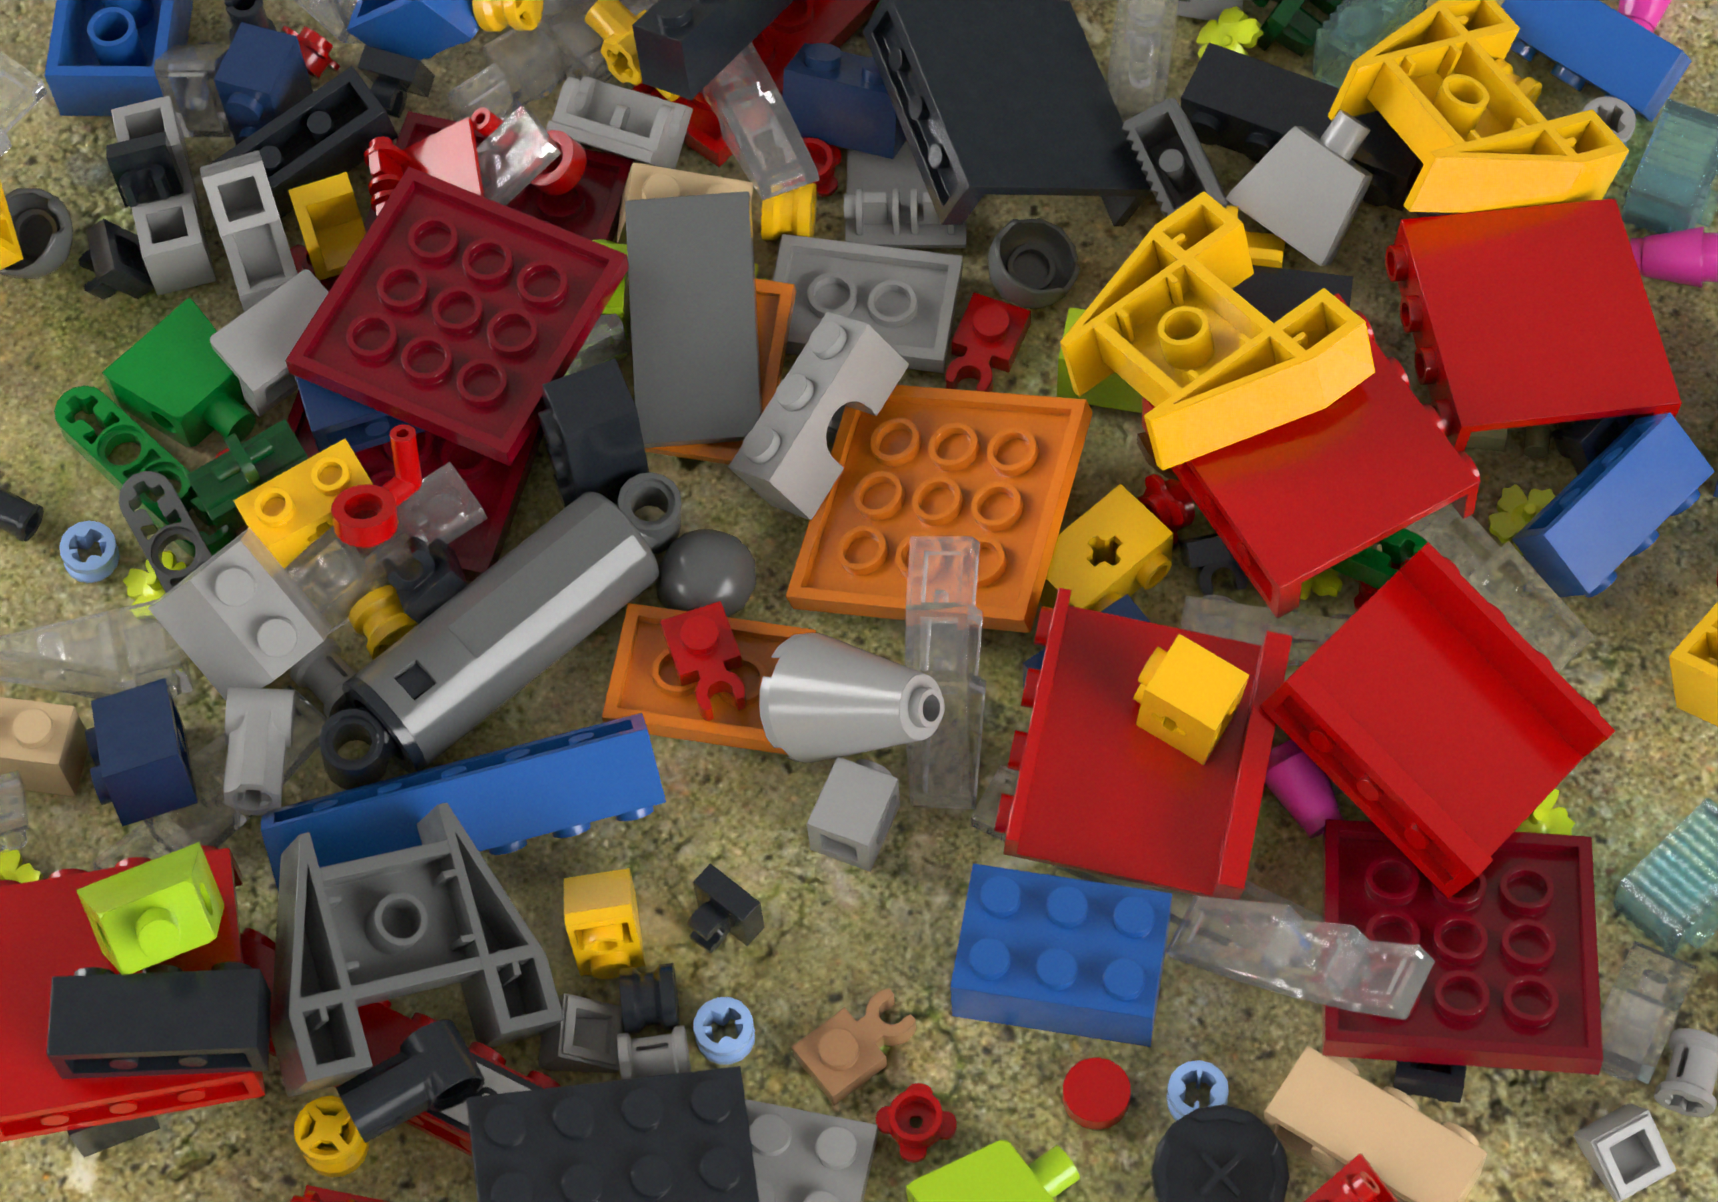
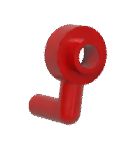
[471,107,587,196]
[331,424,422,548]

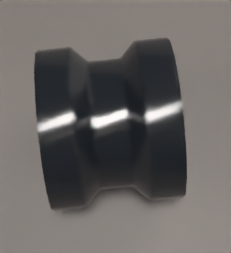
[619,963,680,1034]

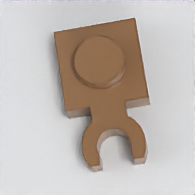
[792,989,916,1106]

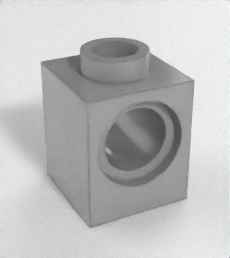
[807,756,900,872]

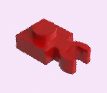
[946,292,1031,392]
[660,601,747,721]

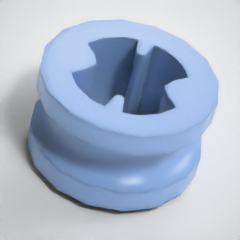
[59,520,120,583]
[693,997,755,1065]
[1167,1060,1229,1121]

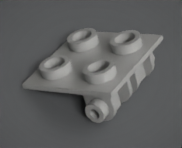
[844,143,967,248]

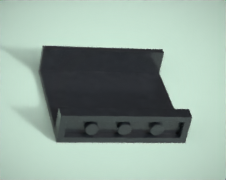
[863,0,1151,227]

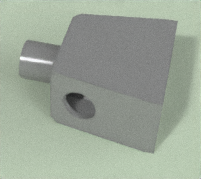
[1226,109,1373,266]

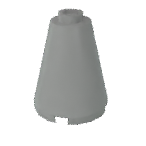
[759,633,944,763]

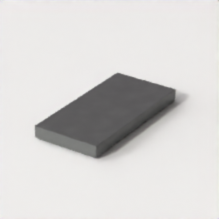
[625,191,762,448]

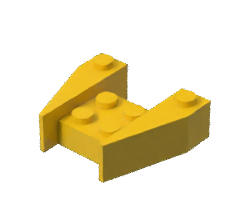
[1327,0,1629,213]
[1060,191,1375,471]

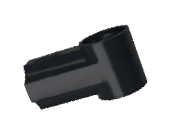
[336,1020,485,1143]

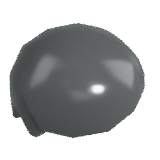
[0,188,73,279]
[987,218,1080,309]
[656,529,756,617]

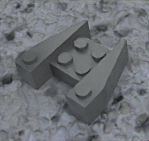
[270,803,564,1097]

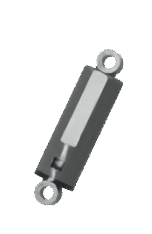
[319,472,682,790]

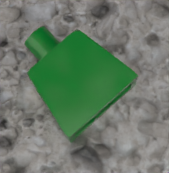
[102,297,256,447]

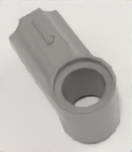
[223,687,295,815]

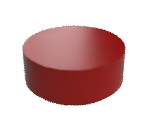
[1063,1057,1131,1130]

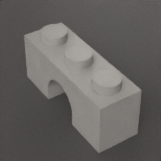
[111,95,216,296]
[199,150,297,312]
[728,312,909,520]

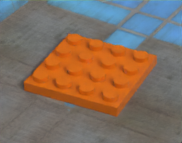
[785,385,1093,633]

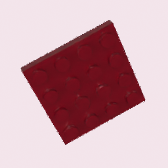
[285,167,629,466]
[1322,819,1603,1075]

